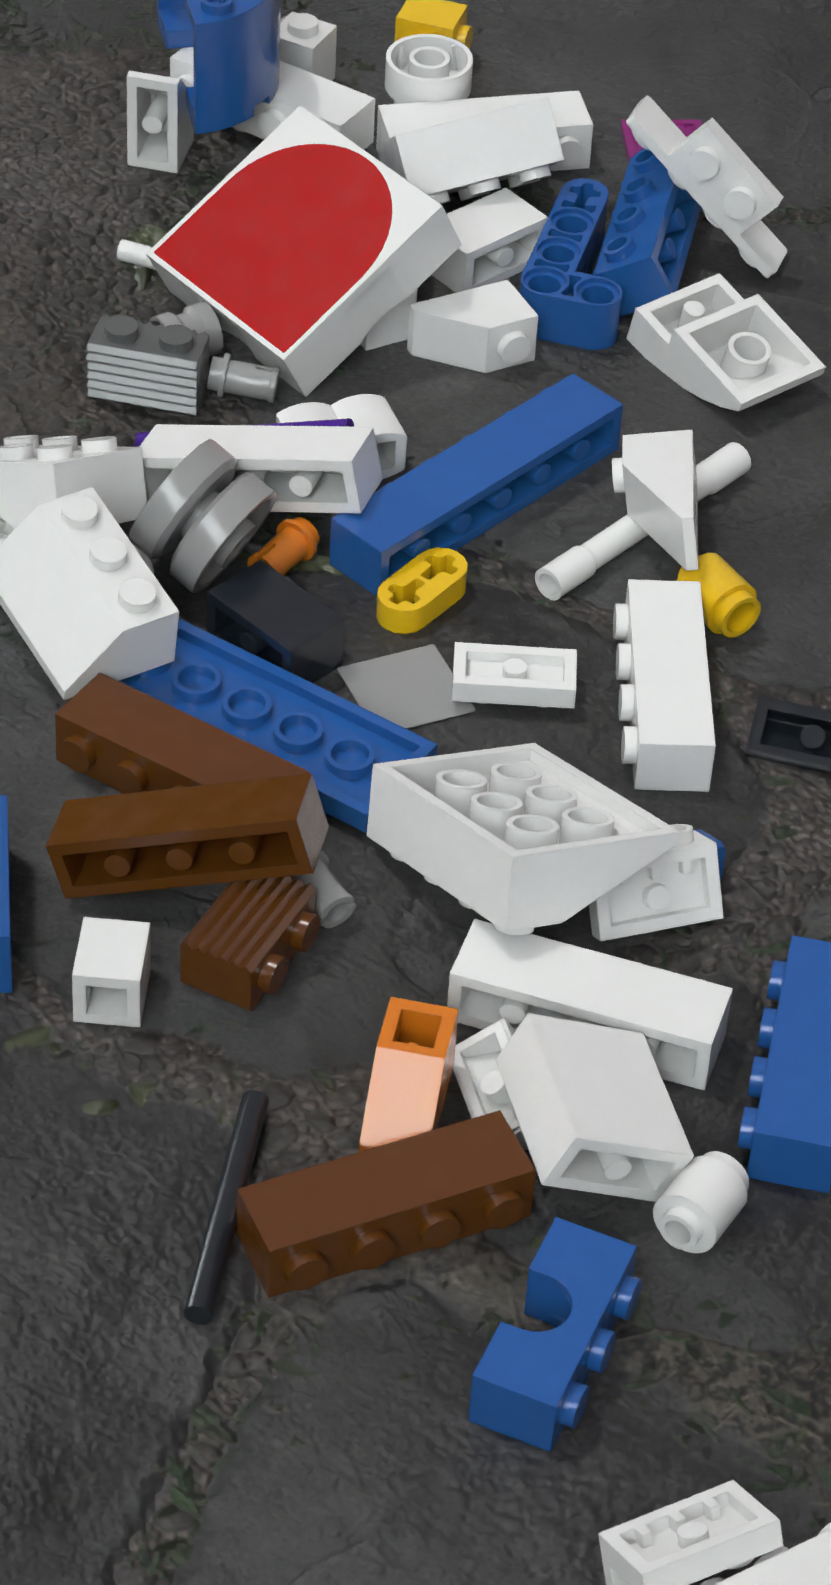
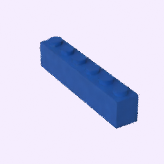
[329,374,623,596]

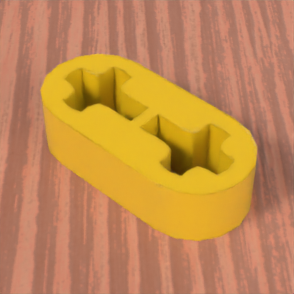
[376,547,468,634]

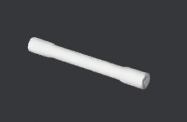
[535,442,751,600]

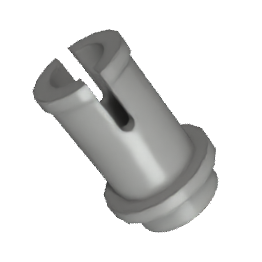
[207,353,280,403]
[290,851,356,928]

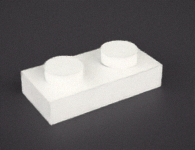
[452,642,577,709]

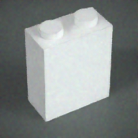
[496,1013,694,1202]

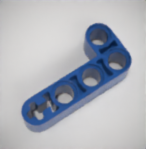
[520,178,622,350]

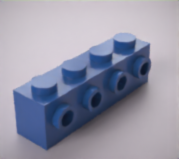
[592,149,701,317]

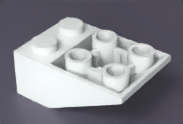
[0,435,147,528]

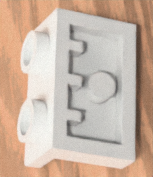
[589,824,724,942]
[598,1480,783,1585]

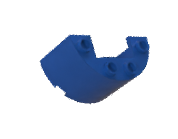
[157,0,281,134]

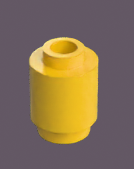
[677,553,761,638]

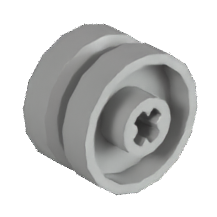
[129,439,278,594]

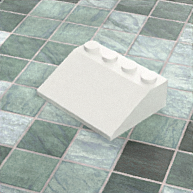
[367,743,680,935]

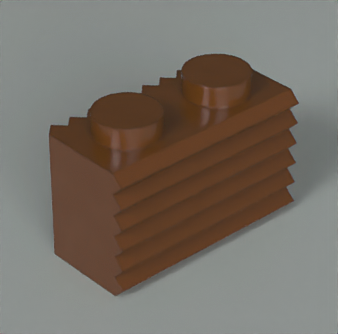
[180,876,321,1011]

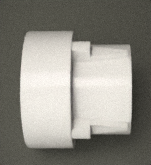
[385,34,473,104]

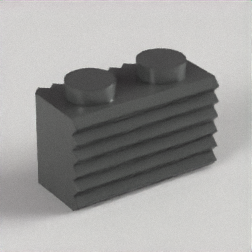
[86,314,209,416]

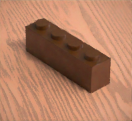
[55,673,309,794]
[46,773,329,899]
[237,1110,536,1298]

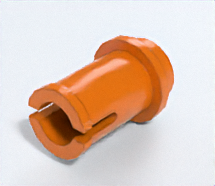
[247,517,320,576]

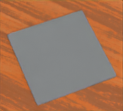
[337,644,476,729]

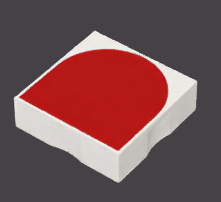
[146,105,462,397]

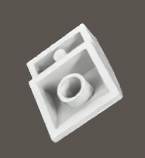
[626,273,826,412]

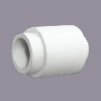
[653,1151,749,1253]

